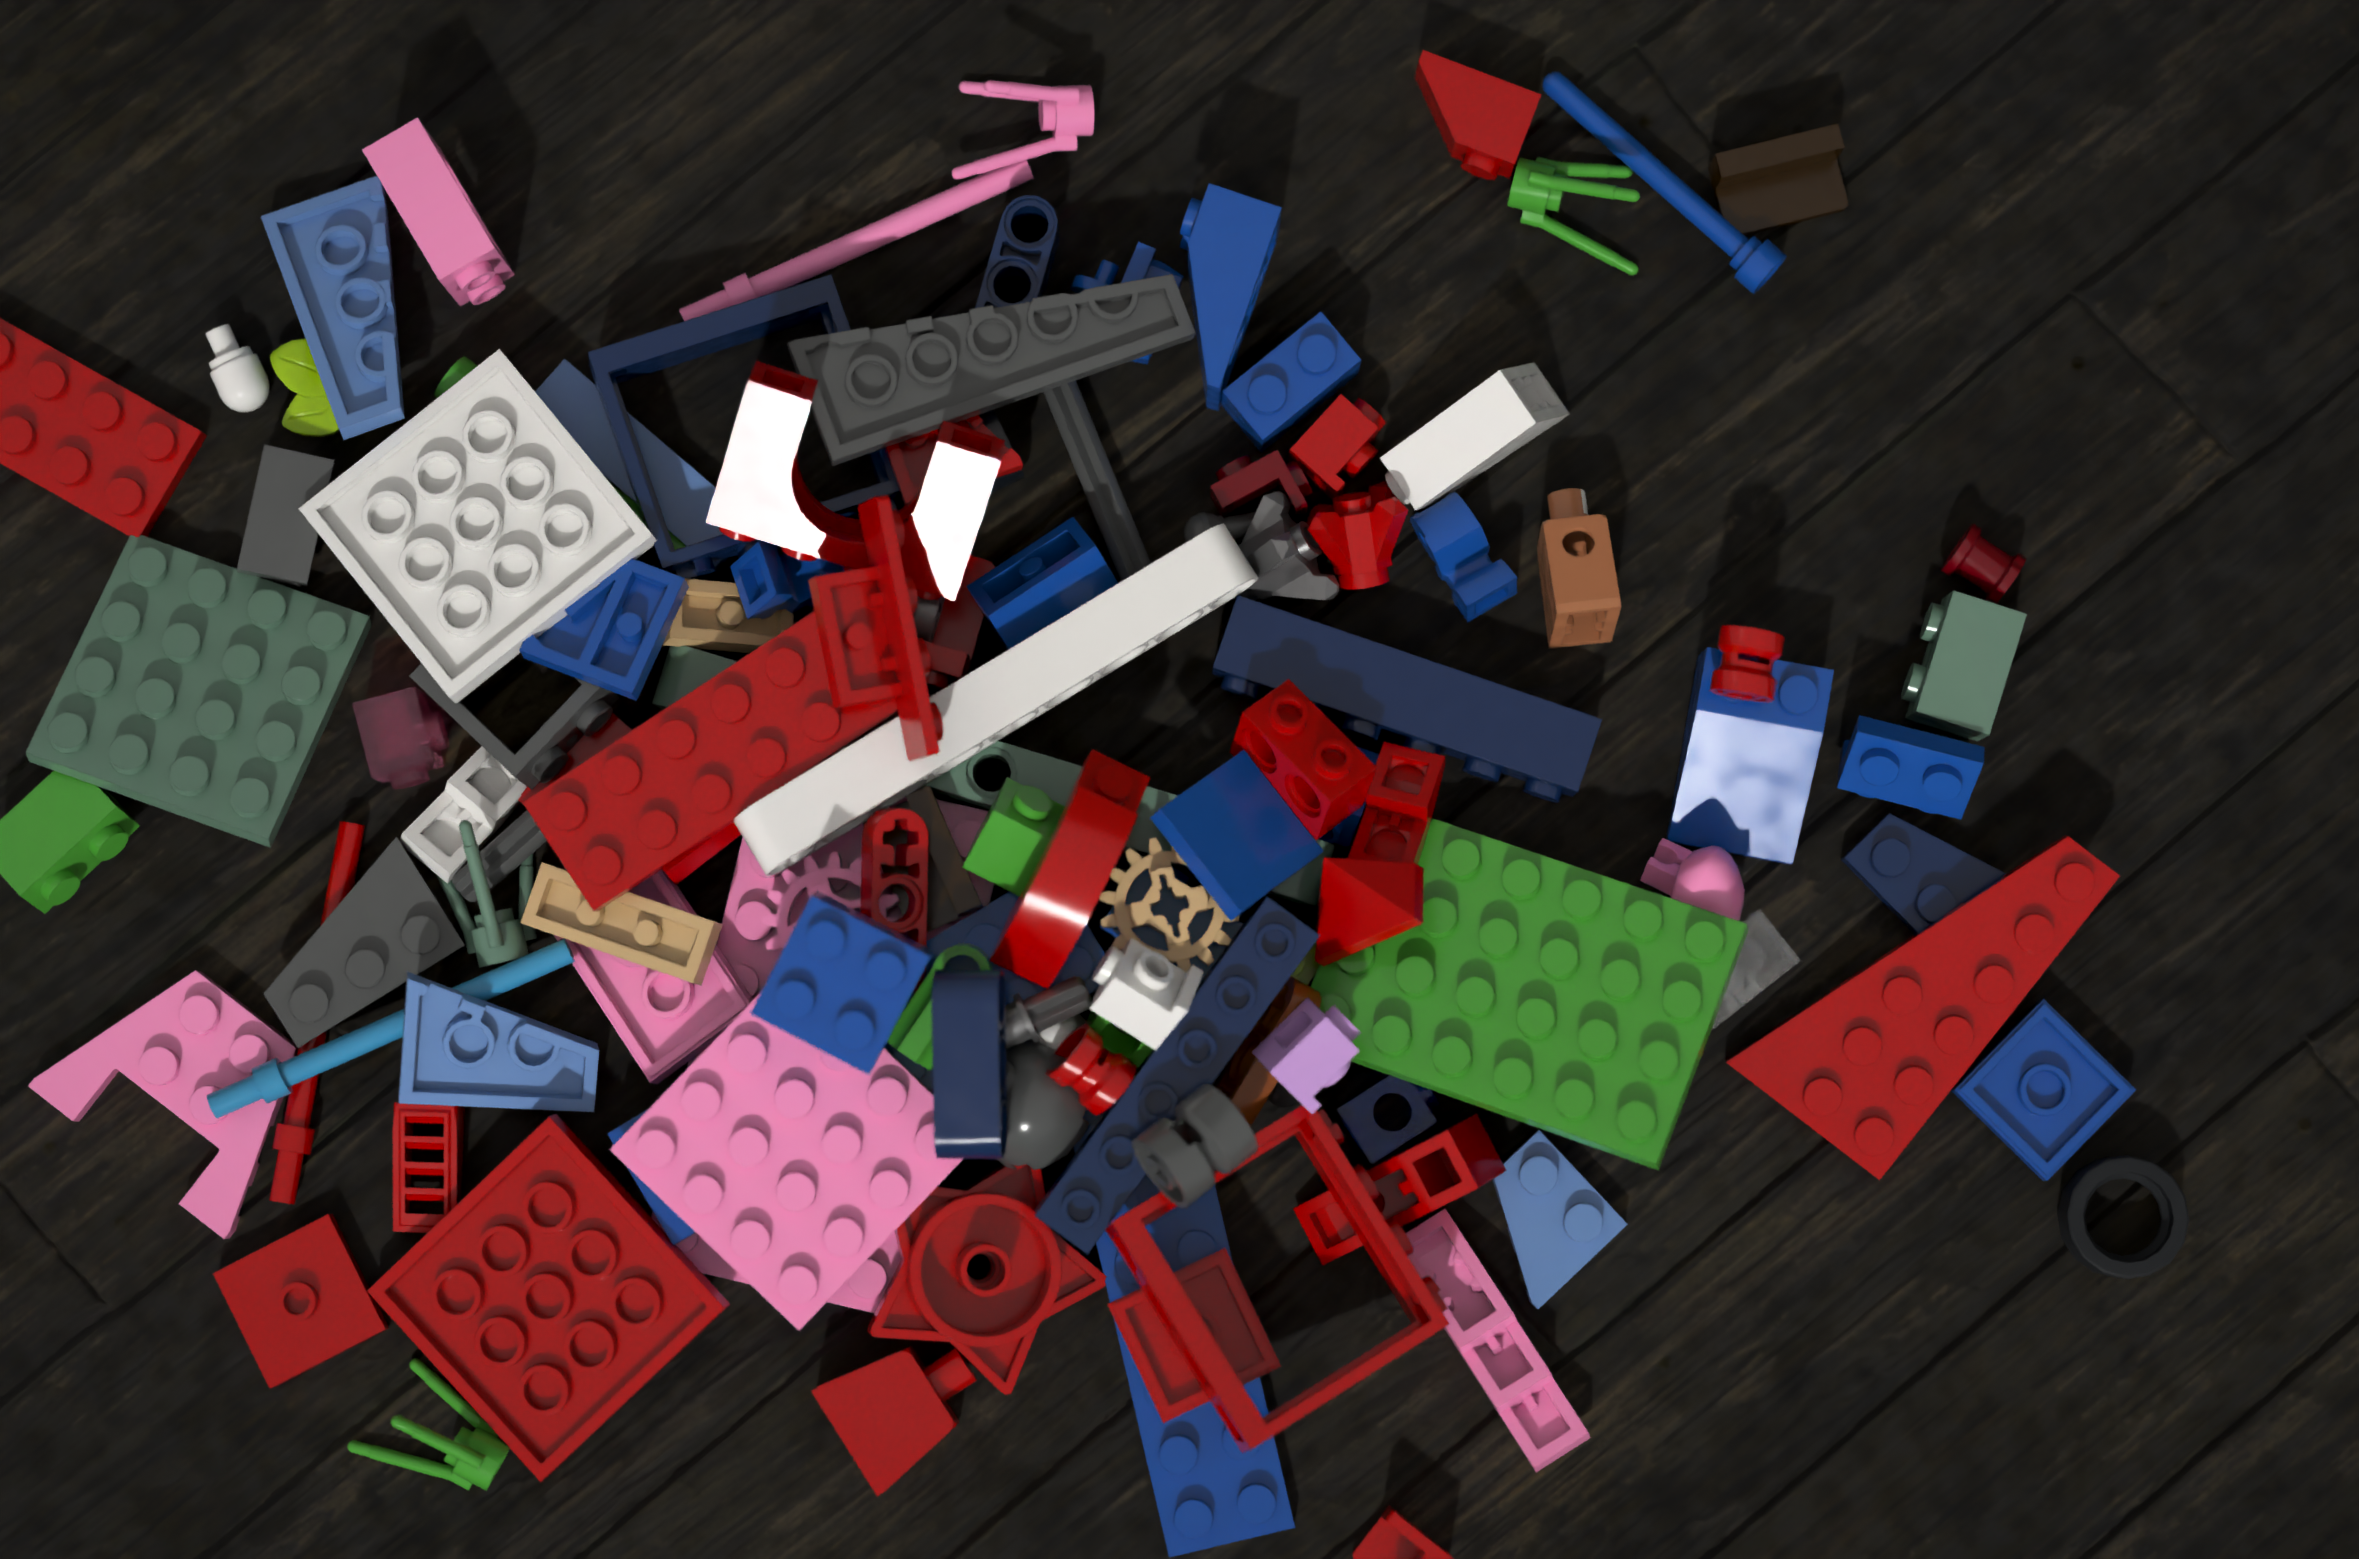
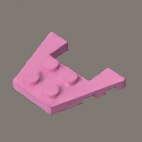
[28,970,297,1239]

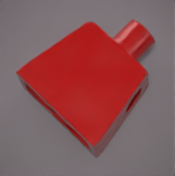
[811,1346,977,1496]

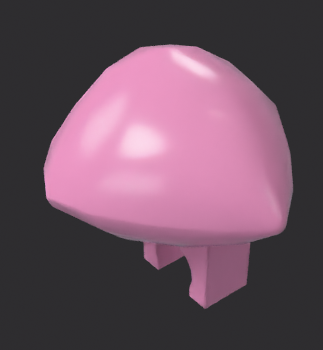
[1640,838,1745,921]

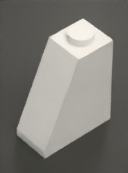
[1380,362,1569,510]

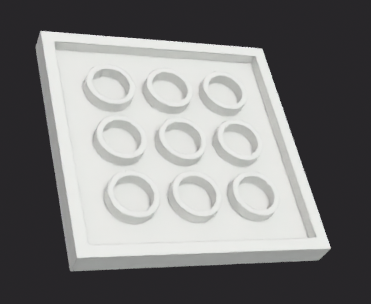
[299,349,657,704]

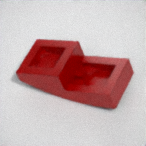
[1348,742,1446,864]

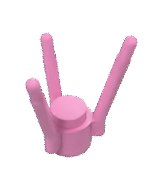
[952,80,1094,180]

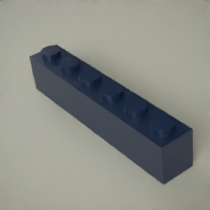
[1212,595,1602,803]

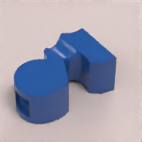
[1410,491,1517,622]
[730,541,845,620]

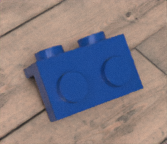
[1837,715,1985,820]

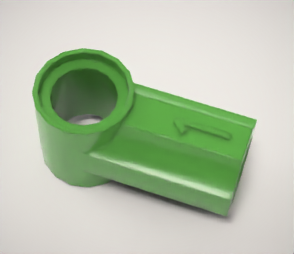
[887,943,993,1071]

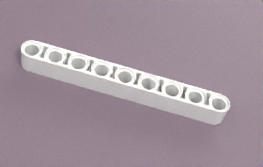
[733,523,1259,876]

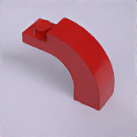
[989,749,1151,989]

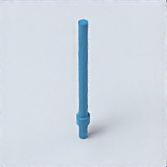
[207,939,575,1119]

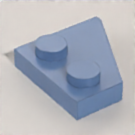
[1492,1130,1628,1309]

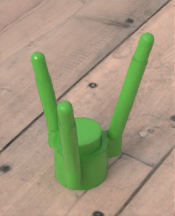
[1508,156,1640,275]
[347,1358,510,1491]

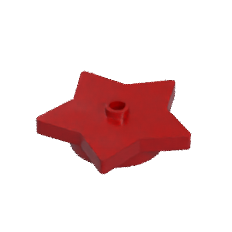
[867,1164,1106,1395]

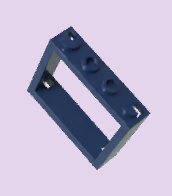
[588,275,903,579]

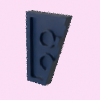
[1841,813,2006,935]

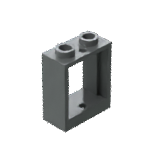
[409,663,620,790]

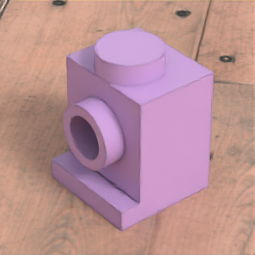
[1252,997,1361,1114]

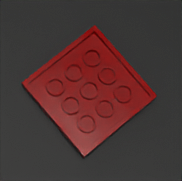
[367,1114,731,1482]

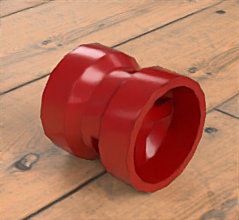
[1709,625,1785,703]
[1045,1024,1137,1116]

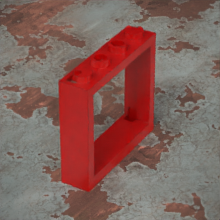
[1105,1105,1449,1453]

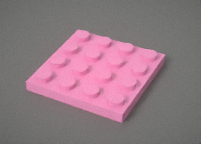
[610,993,963,1330]

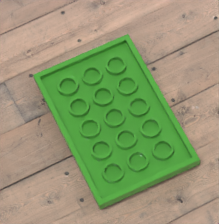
[1310,818,1748,1170]

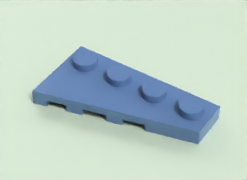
[261,176,405,440]

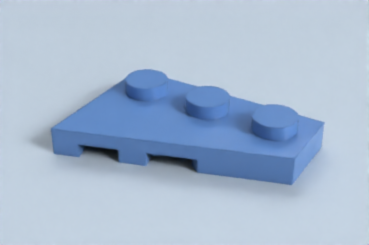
[398,972,599,1112]

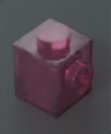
[352,687,449,789]

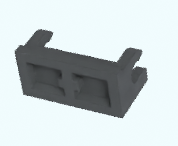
[237,444,334,587]

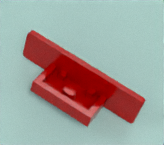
[808,495,943,761]

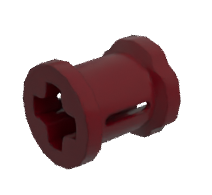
[1941,523,2027,604]

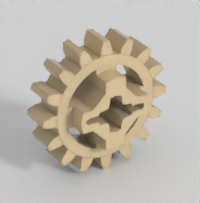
[1099,837,1240,972]

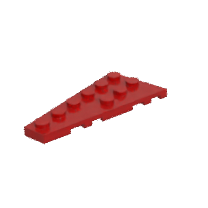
[1725,835,2120,1180]

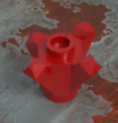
[1306,481,1409,590]

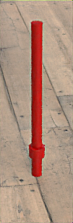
[269,821,365,1205]

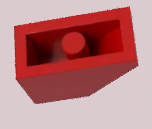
[1415,50,1542,180]

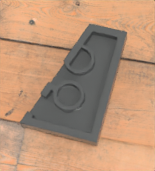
[263,837,465,1048]

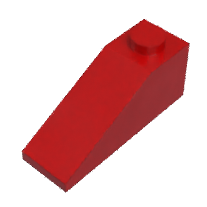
[1293,1113,1507,1266]

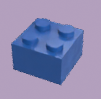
[750,891,934,1075]

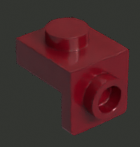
[1210,449,1312,520]

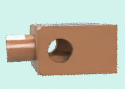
[1537,488,1621,649]

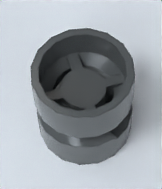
[1132,1084,1258,1208]

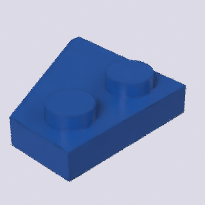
[519,559,689,701]

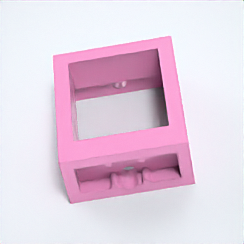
[362,117,515,306]

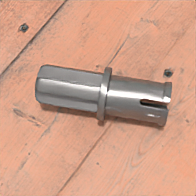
[1006,976,1092,1049]

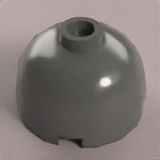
[997,1038,1089,1170]

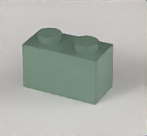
[1901,590,2027,742]

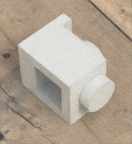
[1089,938,1204,1050]

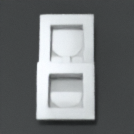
[400,746,527,884]

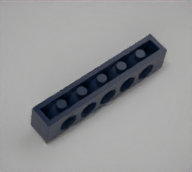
[1034,896,1320,1254]

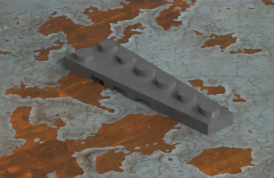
[788,274,1195,466]

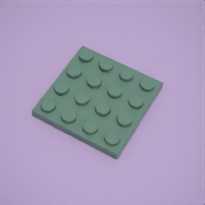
[25,535,372,848]

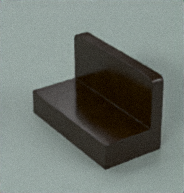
[1708,123,1848,235]
[863,786,983,933]

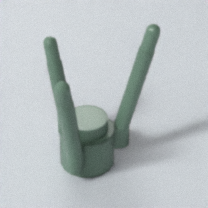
[436,820,537,968]

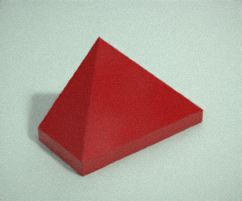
[1315,857,1424,967]

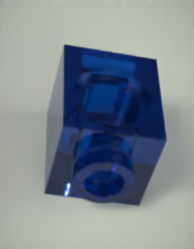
[1335,1075,1439,1164]

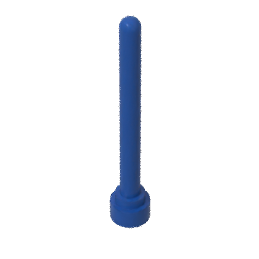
[1542,72,1787,294]

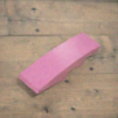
[1406,1209,1591,1472]

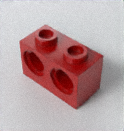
[1229,679,1377,840]

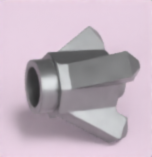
[1238,491,1339,601]

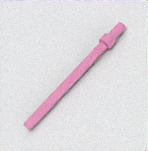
[679,160,1034,321]

